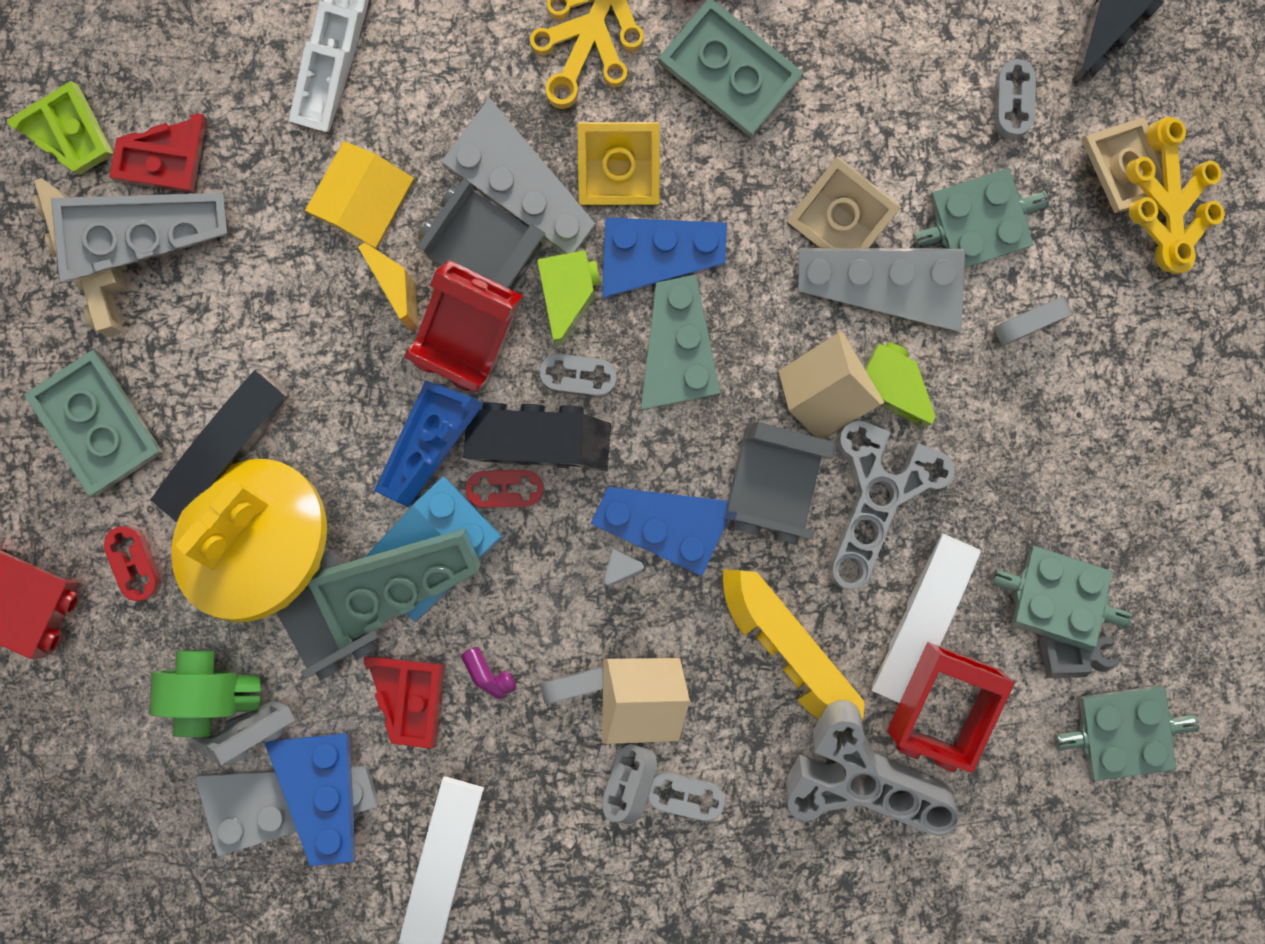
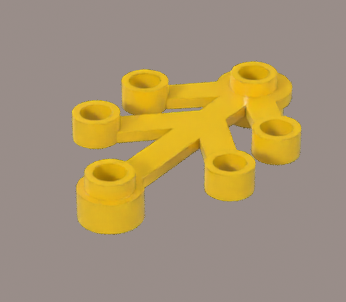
[530,0,644,109]
[1126,117,1225,274]

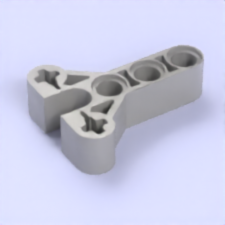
[828,421,955,589]
[786,700,959,836]

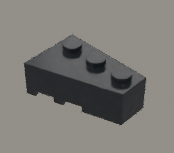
[463,402,611,472]

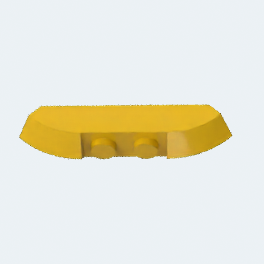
[723,569,865,721]

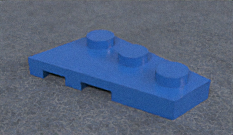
[602,217,727,300]
[374,380,484,507]
[590,487,728,576]
[264,733,356,866]

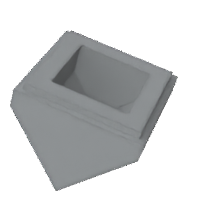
[604,549,645,587]

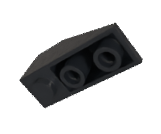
[1072,0,1164,83]

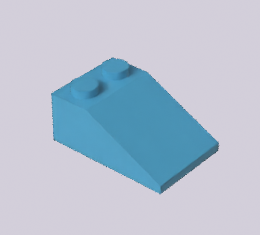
[365,476,505,622]

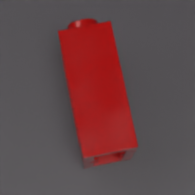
[887,642,1015,773]

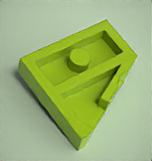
[7,81,114,174]

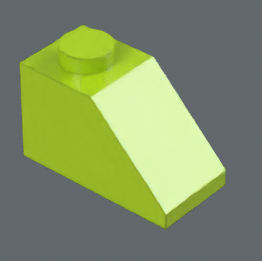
[537,250,601,346]
[864,342,936,428]

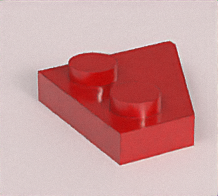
[109,113,207,194]
[364,656,445,749]

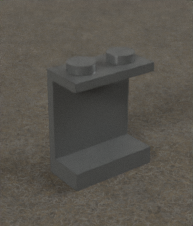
[417,179,547,291]
[724,422,836,545]
[276,550,384,681]

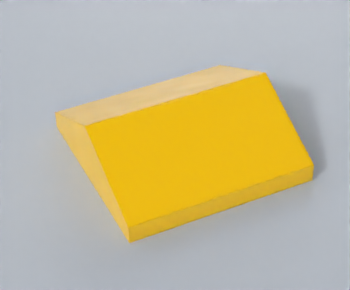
[577,122,660,205]
[305,141,415,250]
[358,243,419,332]

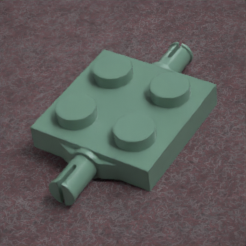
[913,168,1049,268]
[991,546,1132,651]
[1055,685,1200,781]

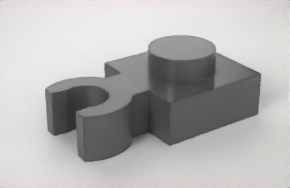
[1039,636,1118,678]

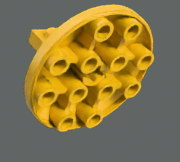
[171,459,327,623]

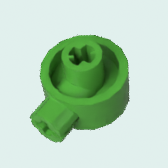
[149,650,261,737]

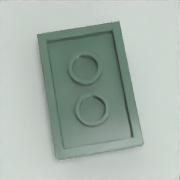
[658,0,804,138]
[24,350,163,498]

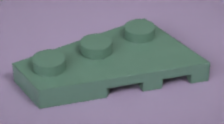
[641,275,721,411]

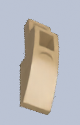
[34,178,129,337]

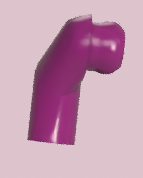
[461,647,517,699]

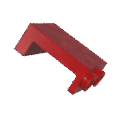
[404,260,523,392]
[0,547,80,659]

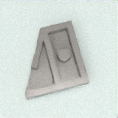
[190,700,295,765]

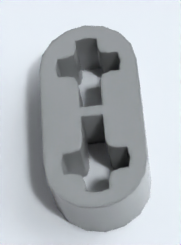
[994,59,1036,140]
[993,296,1073,346]
[540,354,617,397]
[539,666,603,704]
[602,744,657,824]
[648,772,725,821]

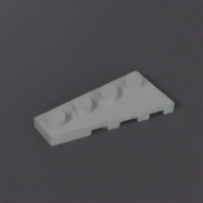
[441,98,596,254]
[51,193,227,284]
[798,248,965,332]
[194,765,380,857]

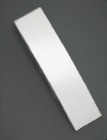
[289,0,369,132]
[872,533,981,703]
[399,776,484,944]

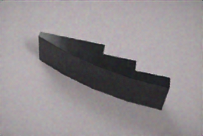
[150,369,289,522]

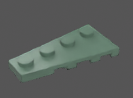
[308,528,481,650]

